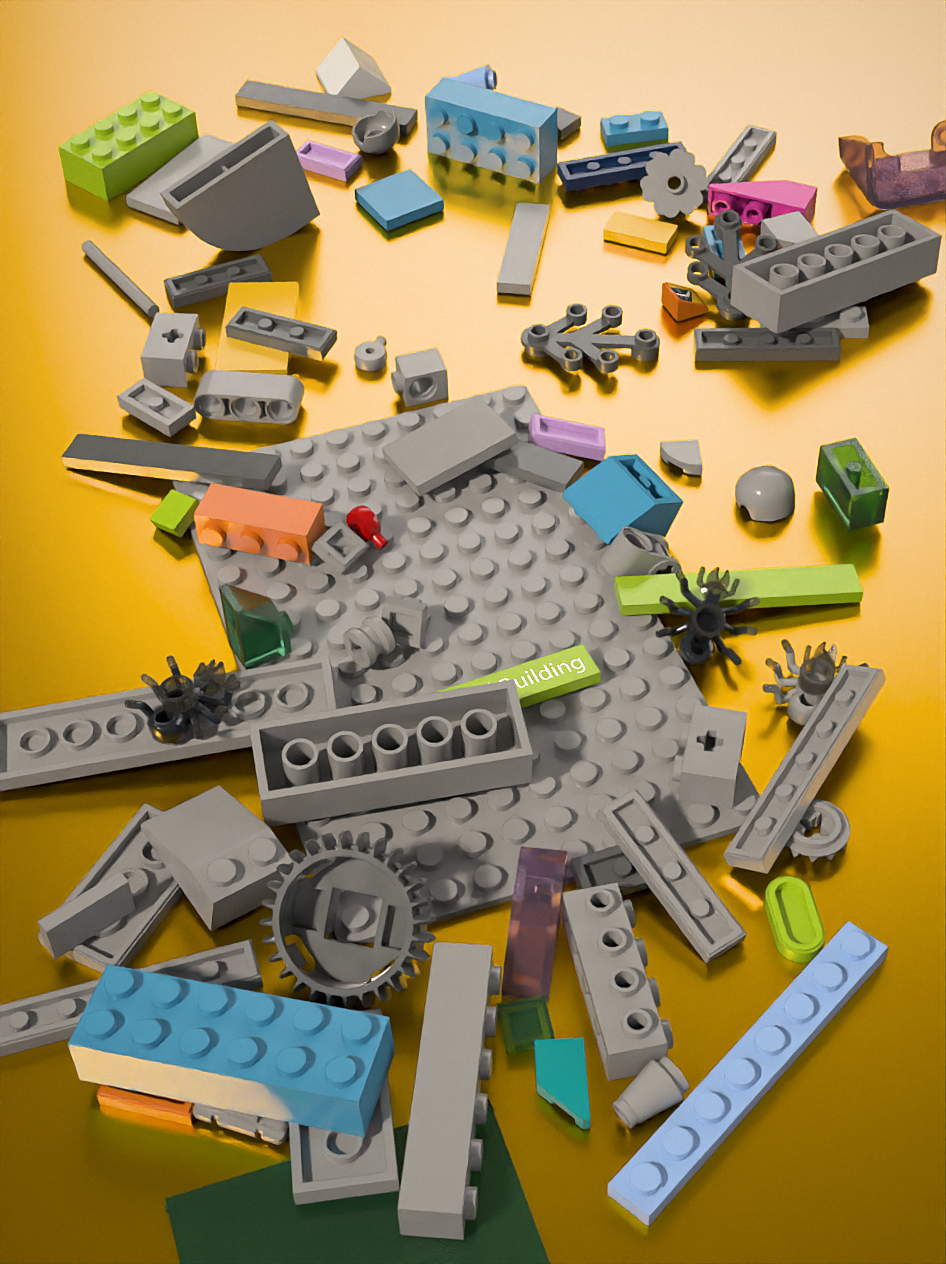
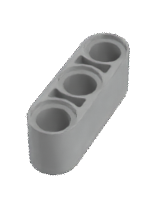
[193,370,305,424]

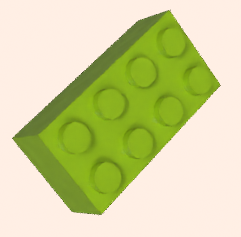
[58,90,199,202]

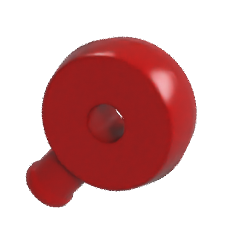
[346,505,388,550]

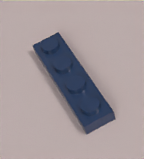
[557,141,687,191]

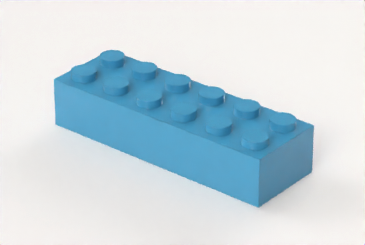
[68,964,395,1138]

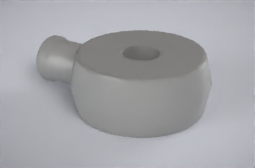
[354,336,388,372]

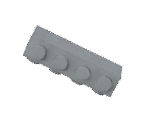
[562,883,674,1081]

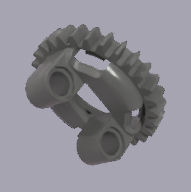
[259,830,437,1010]

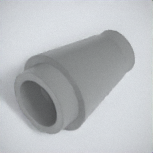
[612,1056,689,1129]

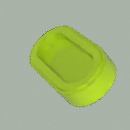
[764,876,825,963]

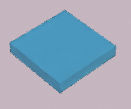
[354,168,444,231]

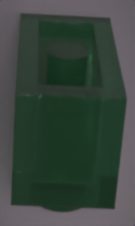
[219,584,294,670]

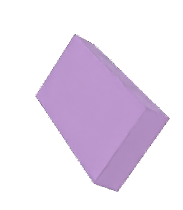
[296,140,362,182]
[529,414,606,461]

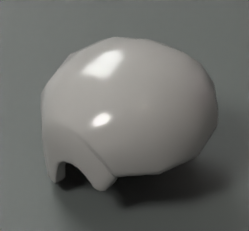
[352,109,400,155]
[735,465,796,521]

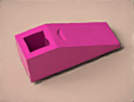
[707,180,818,227]

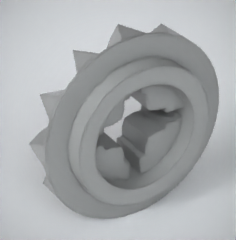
[784,798,850,863]

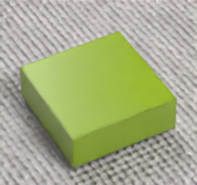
[149,489,200,537]

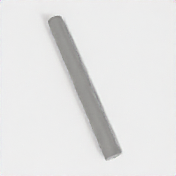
[82,240,160,317]

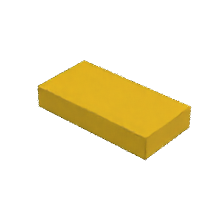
[603,211,678,254]

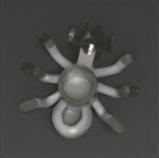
[762,639,869,726]

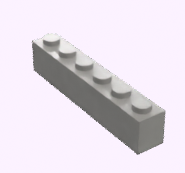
[397,942,502,1240]

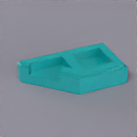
[534,1038,590,1129]

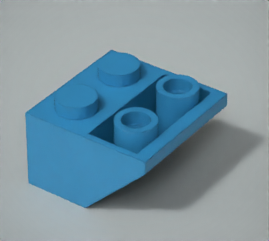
[563,454,684,545]

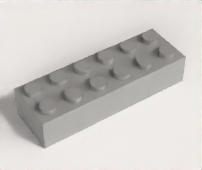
[730,209,942,334]
[249,680,533,827]

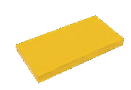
[215,282,299,375]

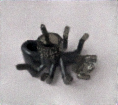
[655,567,760,667]
[125,655,241,745]

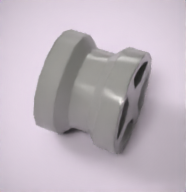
[343,615,396,668]

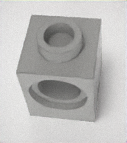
[391,347,449,407]

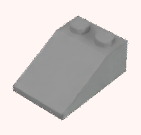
[140,786,293,931]

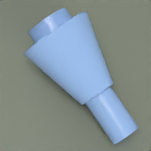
[440,64,498,91]

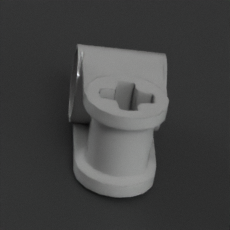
[600,526,682,577]

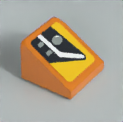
[661,282,709,322]

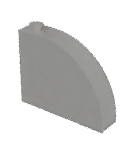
[160,119,321,251]

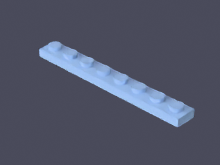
[608,921,888,1226]

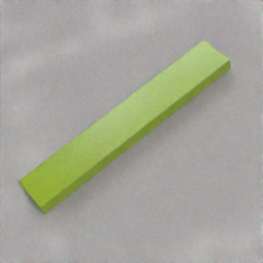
[614,564,864,616]

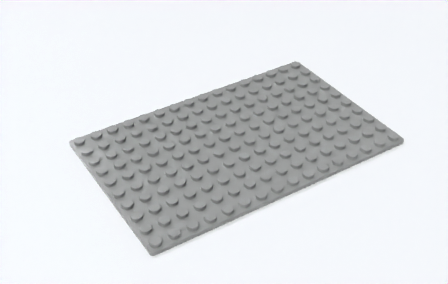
[172,385,760,946]

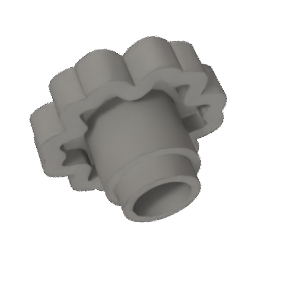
[640,148,709,219]

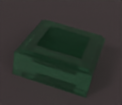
[497,995,555,1054]

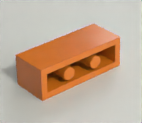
[193,483,326,565]

